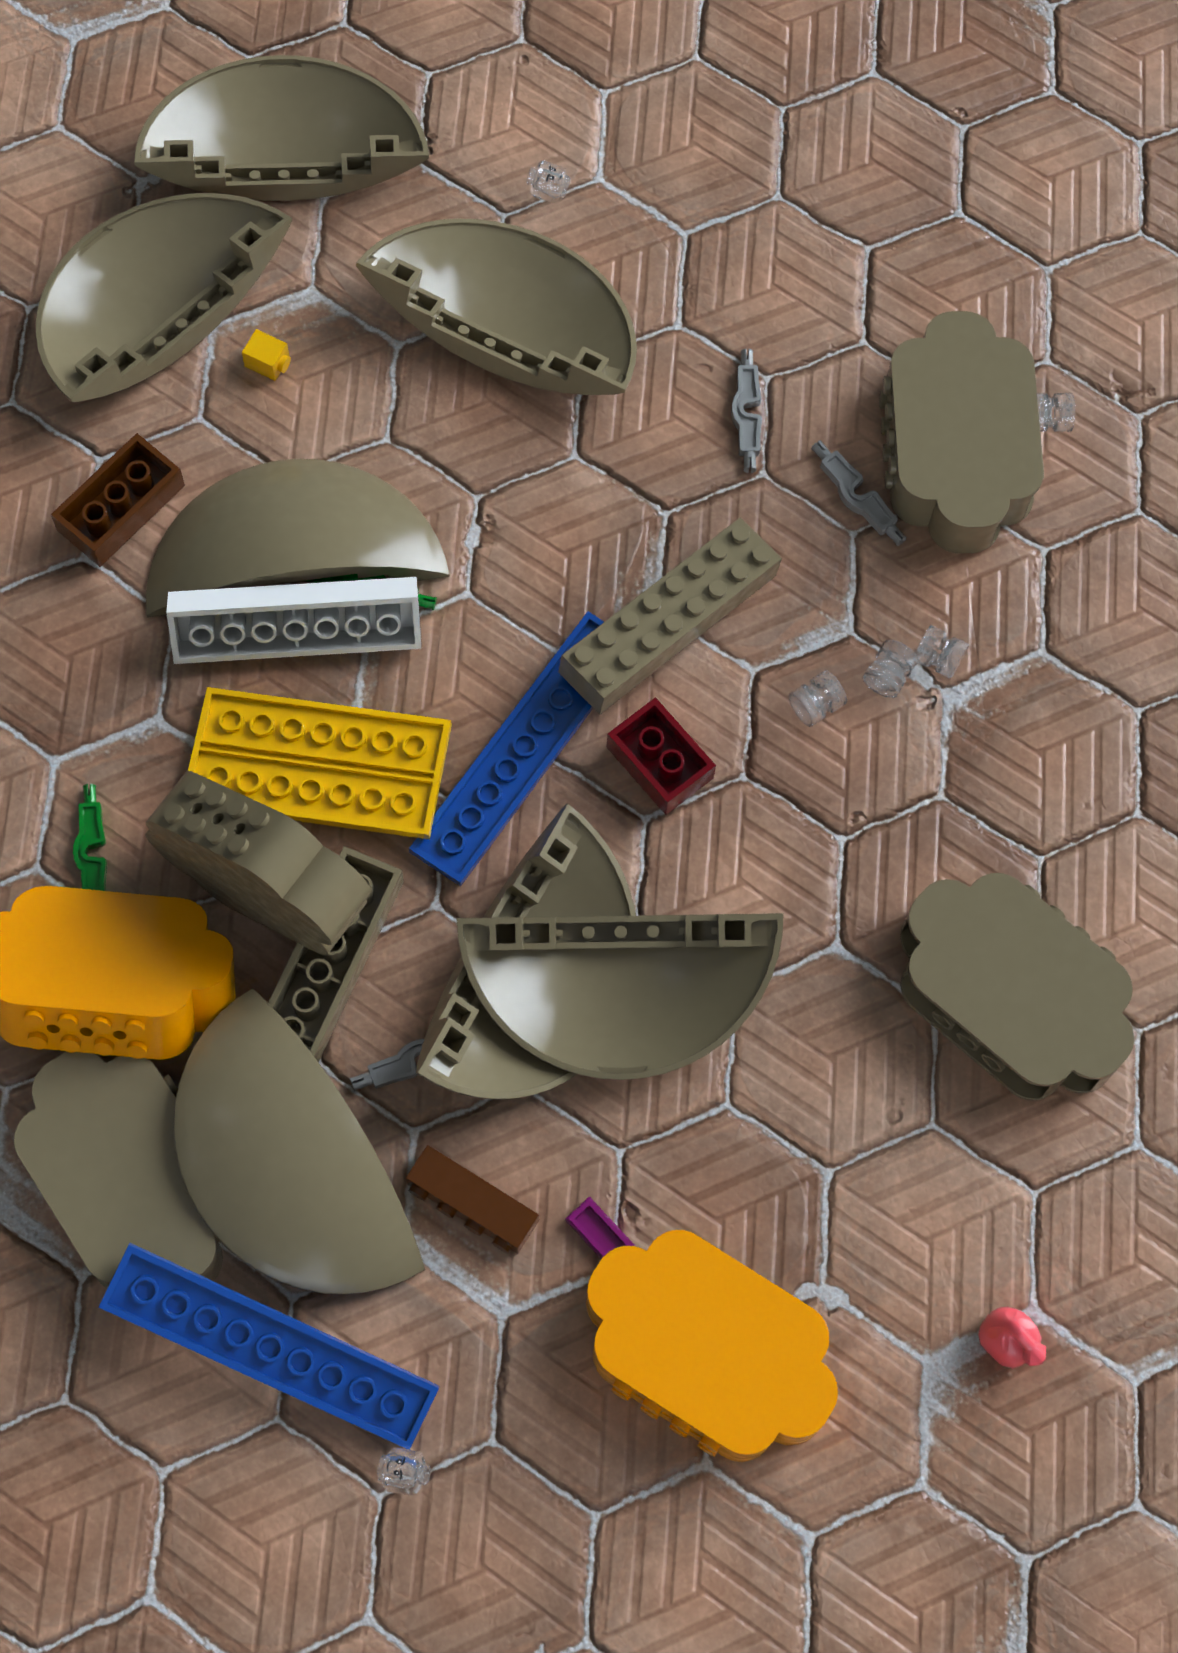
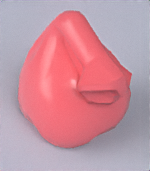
[978,1307,1046,1369]

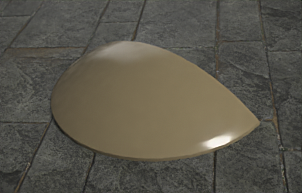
[134,55,429,201]
[36,193,292,402]
[356,218,637,395]
[146,459,450,618]
[416,804,636,1099]
[456,913,784,1080]
[173,988,425,1295]

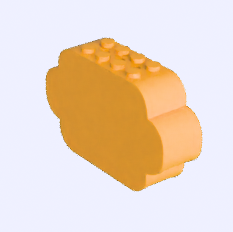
[0,886,236,1060]
[586,1230,838,1462]

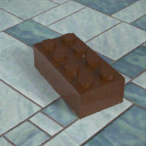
[51,433,185,567]

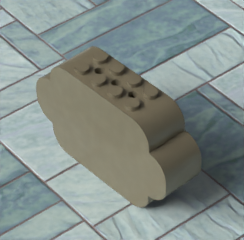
[879,311,1044,553]
[145,771,372,955]
[900,873,1134,1100]
[14,1052,223,1289]

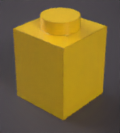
[242,329,291,381]

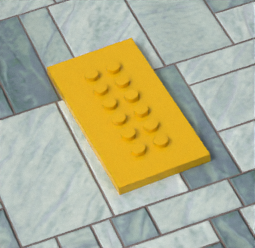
[188,687,452,840]

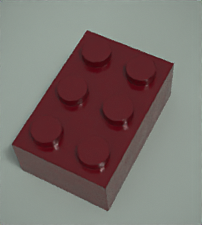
[606,697,716,815]

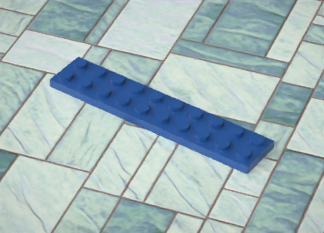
[409,612,604,887]
[98,1243,439,1450]

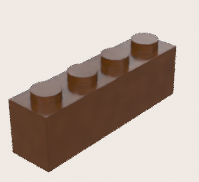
[406,1145,539,1254]

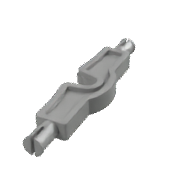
[731,349,762,473]
[811,440,907,546]
[350,1039,424,1091]

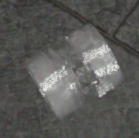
[1037,393,1075,432]
[912,625,969,680]
[863,640,919,698]
[788,670,847,727]

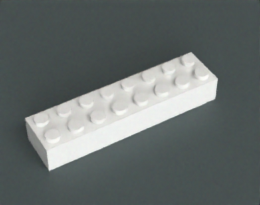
[166,577,421,664]

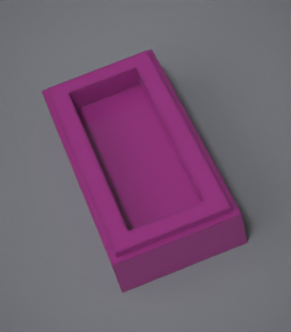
[565,1197,634,1259]

